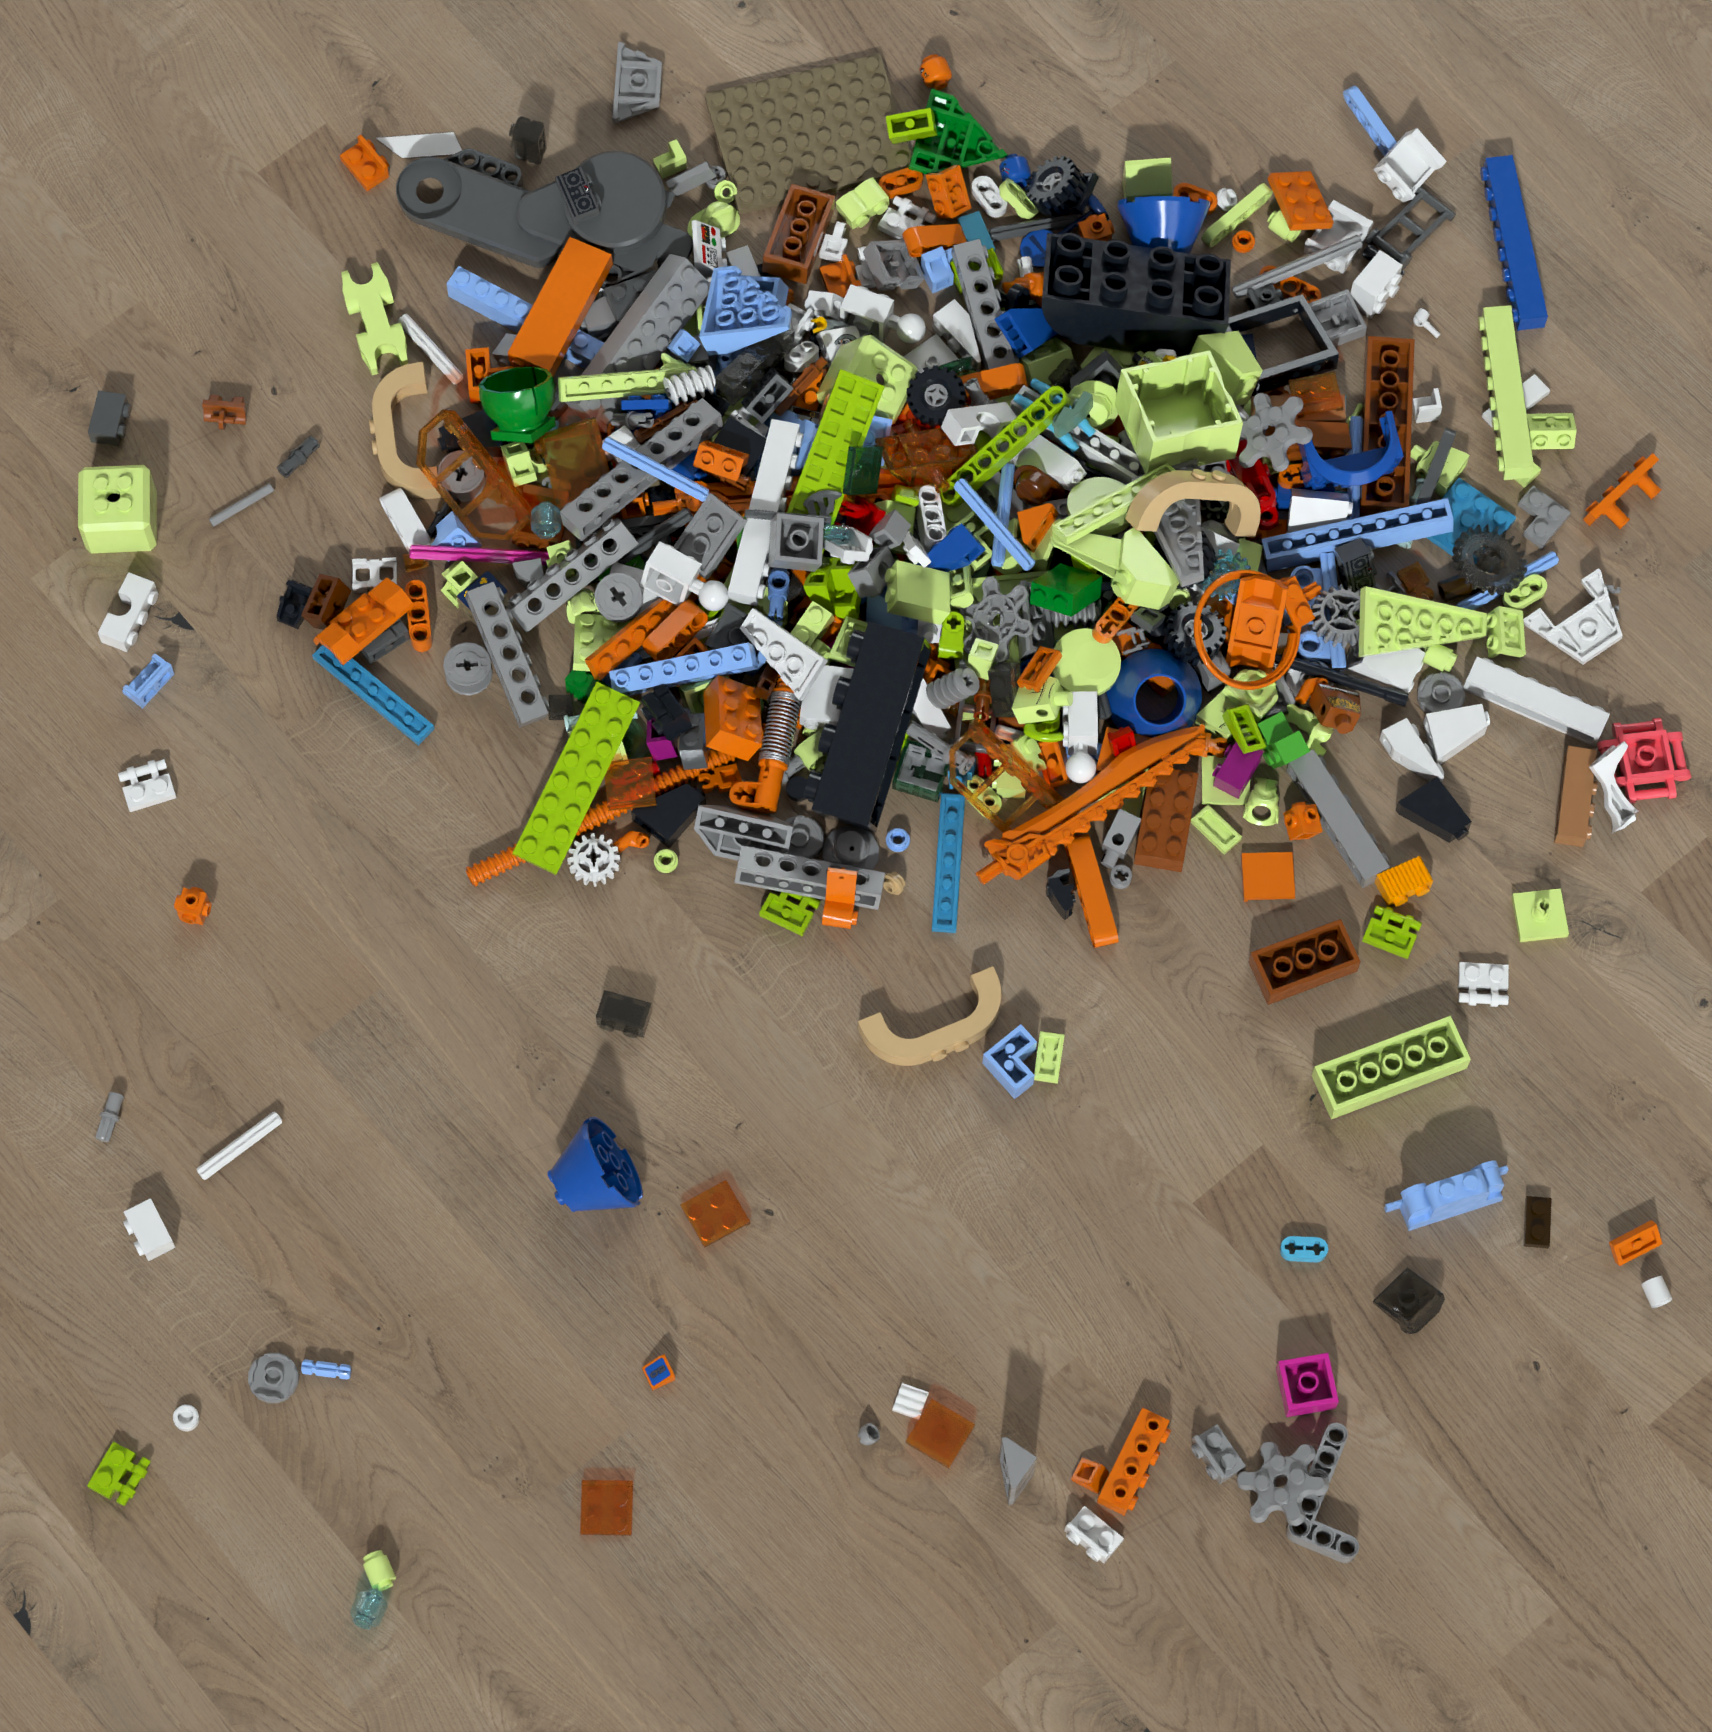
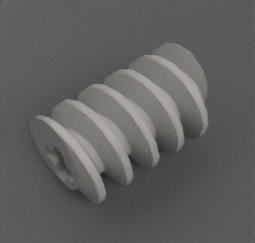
[1051,599,1101,628]
[926,668,979,709]

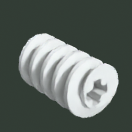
[663,365,715,406]

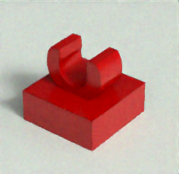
[1107,726,1136,758]

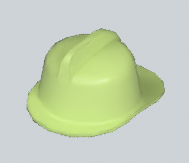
[687,201,740,240]

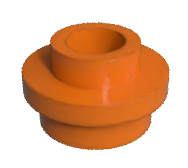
[1232,230,1255,253]

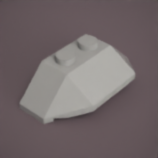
[694,805,794,861]

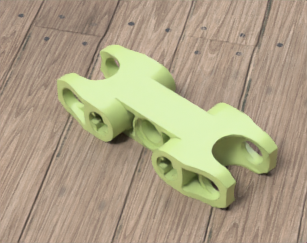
[341,262,408,375]

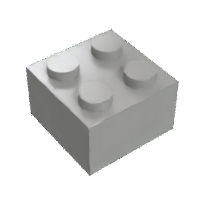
[768,513,824,572]

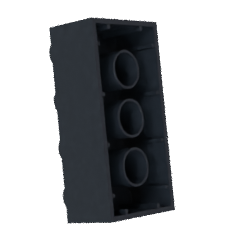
[804,621,932,833]

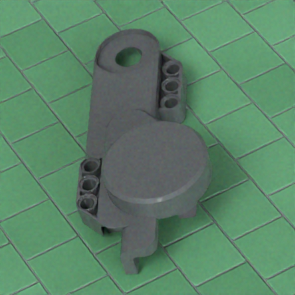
[396,148,693,289]

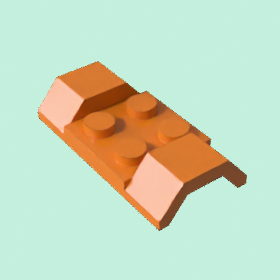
[1226,575,1288,675]
[313,578,414,665]

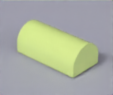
[949,565,974,608]

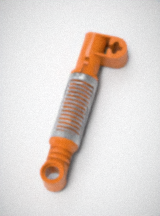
[729,674,801,813]

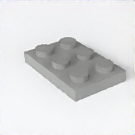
[673,493,748,579]

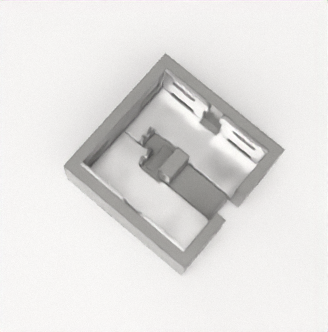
[863,240,925,291]
[1308,289,1367,347]

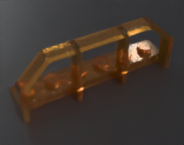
[416,409,541,540]
[949,717,1079,846]

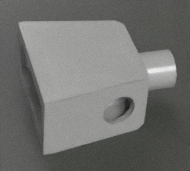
[1100,809,1141,869]

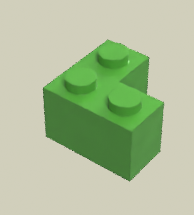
[1257,711,1310,769]

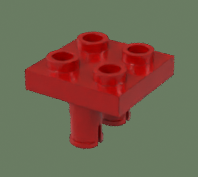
[831,495,886,547]

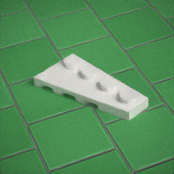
[740,608,828,701]

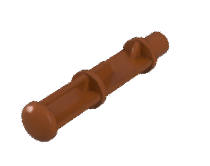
[773,356,828,416]
[634,399,698,443]

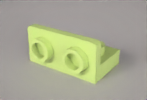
[1526,413,1577,449]
[1486,606,1526,658]

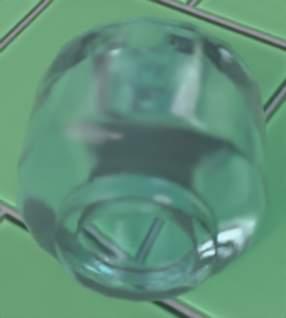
[531,502,562,539]
[350,1589,388,1629]

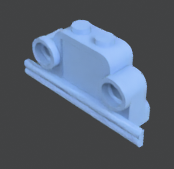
[1283,552,1346,668]
[1384,1160,1509,1231]

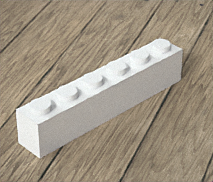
[1463,657,1610,747]

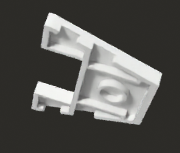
[1523,568,1623,665]

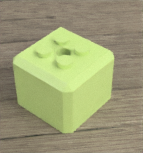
[817,335,918,424]
[78,465,157,554]

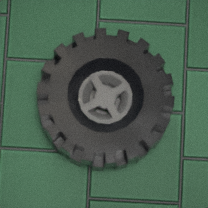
[1025,156,1086,216]
[906,365,967,429]
[1162,601,1227,665]

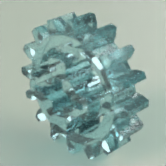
[1201,549,1251,601]

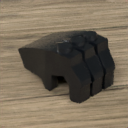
[276,580,313,629]
[1045,868,1076,920]

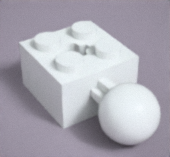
[840,284,926,343]
[640,541,729,611]
[1062,691,1098,783]

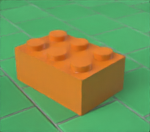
[704,675,762,761]

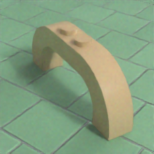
[369,362,441,499]
[1125,469,1261,537]
[858,966,1001,1066]

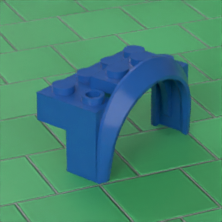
[1298,411,1404,490]

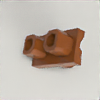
[202,395,247,430]

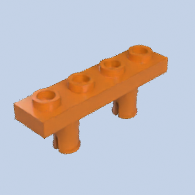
[1583,453,1662,529]

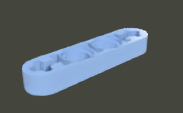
[1343,86,1397,156]

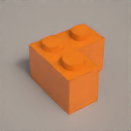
[465,347,514,404]

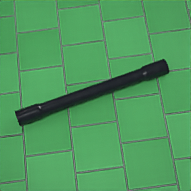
[1274,654,1409,707]

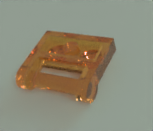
[1288,371,1344,419]

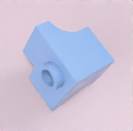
[921,246,954,294]
[431,511,482,562]

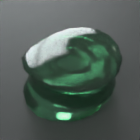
[938,356,976,377]

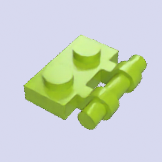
[759,891,821,937]
[1362,905,1422,959]
[87,1442,151,1506]

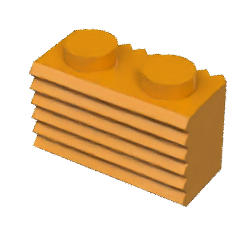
[1375,856,1433,906]

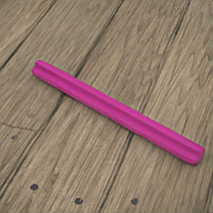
[409,544,550,565]

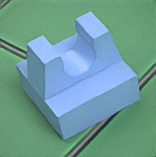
[667,329,700,363]

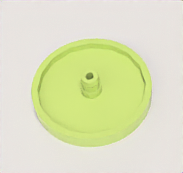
[1067,477,1130,536]
[1052,628,1121,696]

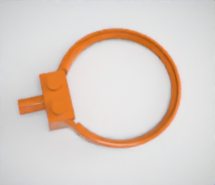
[1194,570,1322,690]

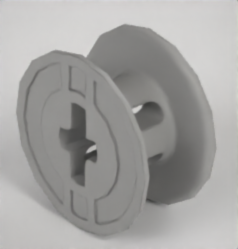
[438,450,486,503]
[595,573,643,622]
[443,642,493,696]

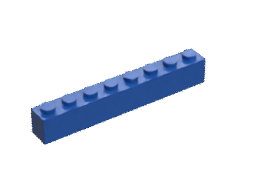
[1480,155,1548,331]

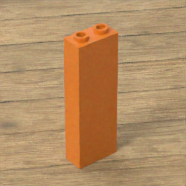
[508,237,613,377]

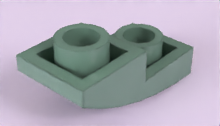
[1052,391,1093,438]

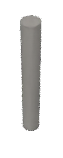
[209,483,274,527]

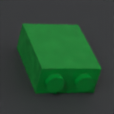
[1030,563,1102,617]

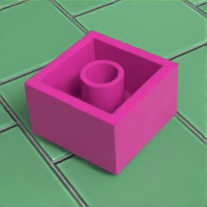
[1276,1353,1339,1417]

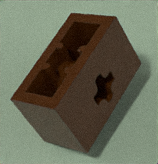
[301,573,351,630]

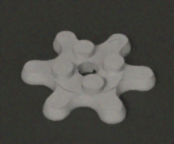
[1239,393,1313,472]
[958,576,1034,663]
[1237,1442,1329,1526]

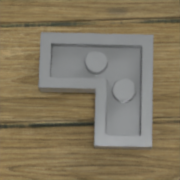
[1518,486,1571,549]

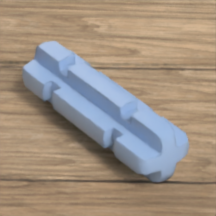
[301,1359,351,1380]

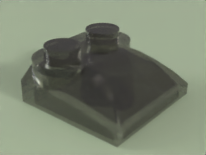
[1373,1267,1445,1334]

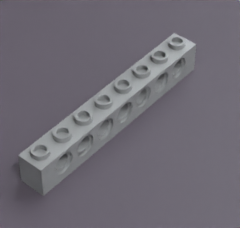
[560,398,723,541]

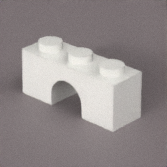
[941,402,1017,446]
[98,572,158,652]

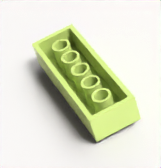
[1312,1016,1471,1119]

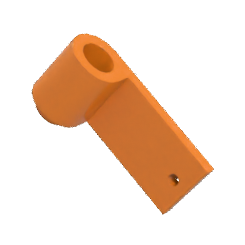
[822,867,859,929]

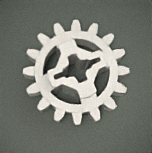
[567,833,621,887]

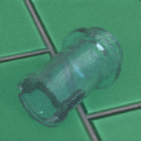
[823,523,849,542]

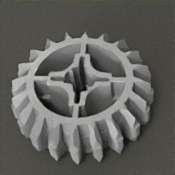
[1311,584,1360,649]

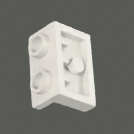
[1065,1506,1124,1563]

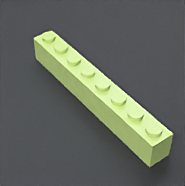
[1478,305,1534,480]

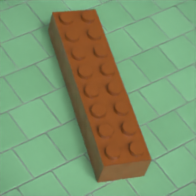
[1359,336,1415,517]

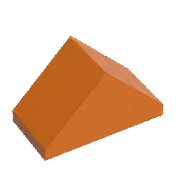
[1017,503,1059,553]

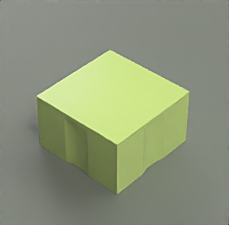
[1115,350,1243,474]

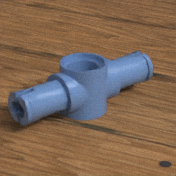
[768,567,790,621]

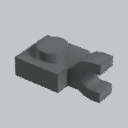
[1131,604,1169,633]

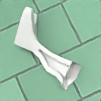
[1589,741,1639,834]

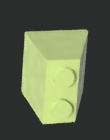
[1190,331,1263,405]

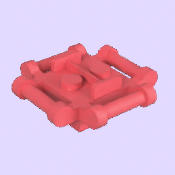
[1597,718,1691,804]

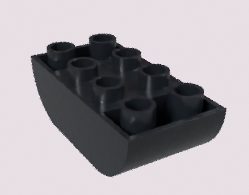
[1042,233,1231,358]

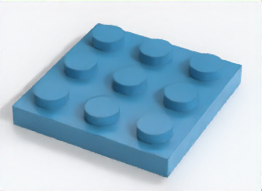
[1426,478,1516,566]

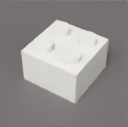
[1350,250,1403,319]

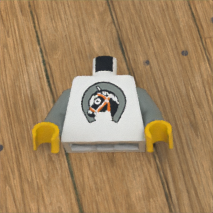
[810,316,873,368]

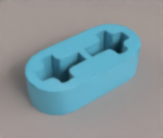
[1280,1236,1328,1262]

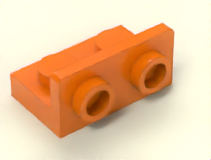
[340,135,389,191]
[926,165,972,218]
[820,254,862,298]
[693,440,750,481]

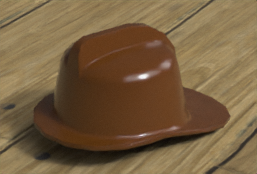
[1014,465,1065,505]

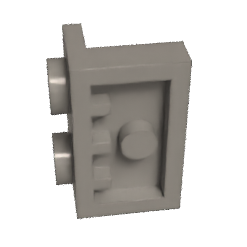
[1191,1424,1246,1484]

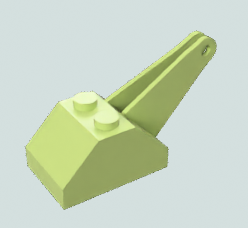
[1050,527,1179,610]

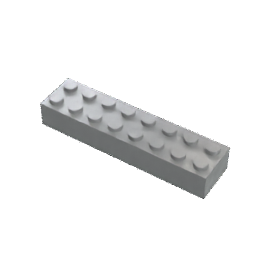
[565,254,710,433]

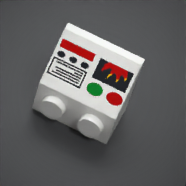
[692,220,727,282]

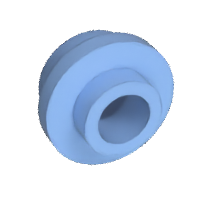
[886,828,910,852]

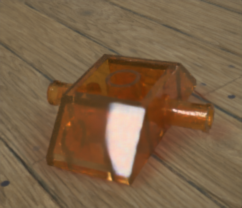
[875,418,978,493]

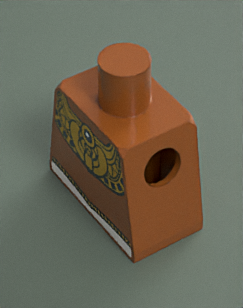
[1308,683,1361,734]

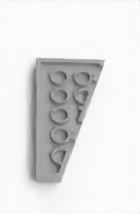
[1130,458,1204,587]

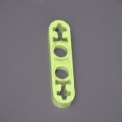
[1201,183,1273,248]

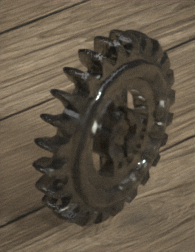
[1452,524,1528,595]

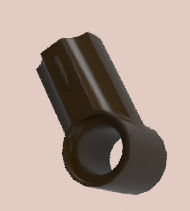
[1437,564,1489,602]

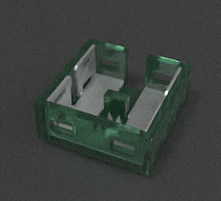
[892,739,950,803]

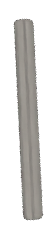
[1232,235,1362,299]

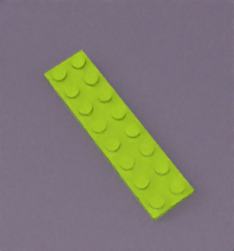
[786,369,885,555]
[512,682,640,875]

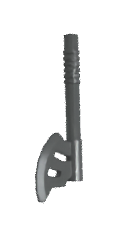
[744,490,842,525]

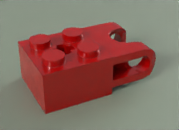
[1225,439,1279,530]

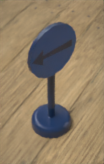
[1020,194,1109,268]

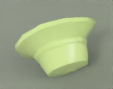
[1068,380,1119,431]

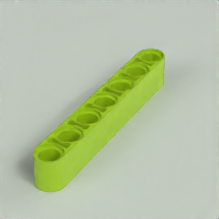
[938,386,1071,508]

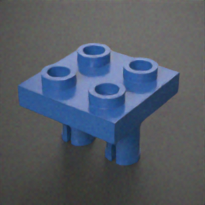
[621,395,674,436]

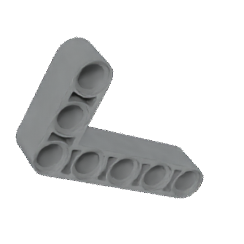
[1286,1423,1359,1563]

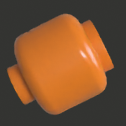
[919,54,952,90]

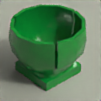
[479,367,556,443]

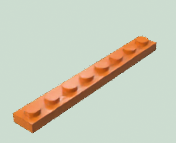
[585,556,732,680]

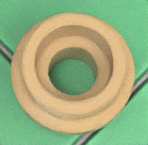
[883,872,905,895]

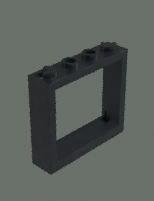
[1226,294,1339,396]

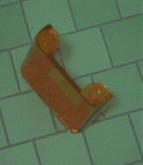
[534,417,614,528]

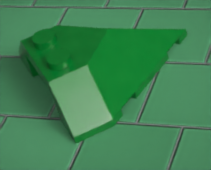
[909,89,1008,174]

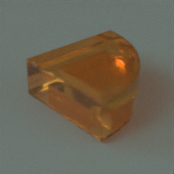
[402,554,429,572]

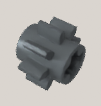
[1201,500,1229,522]

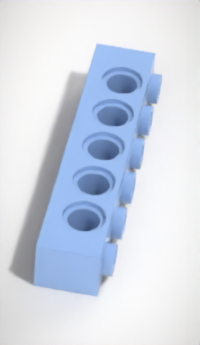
[609,642,758,696]

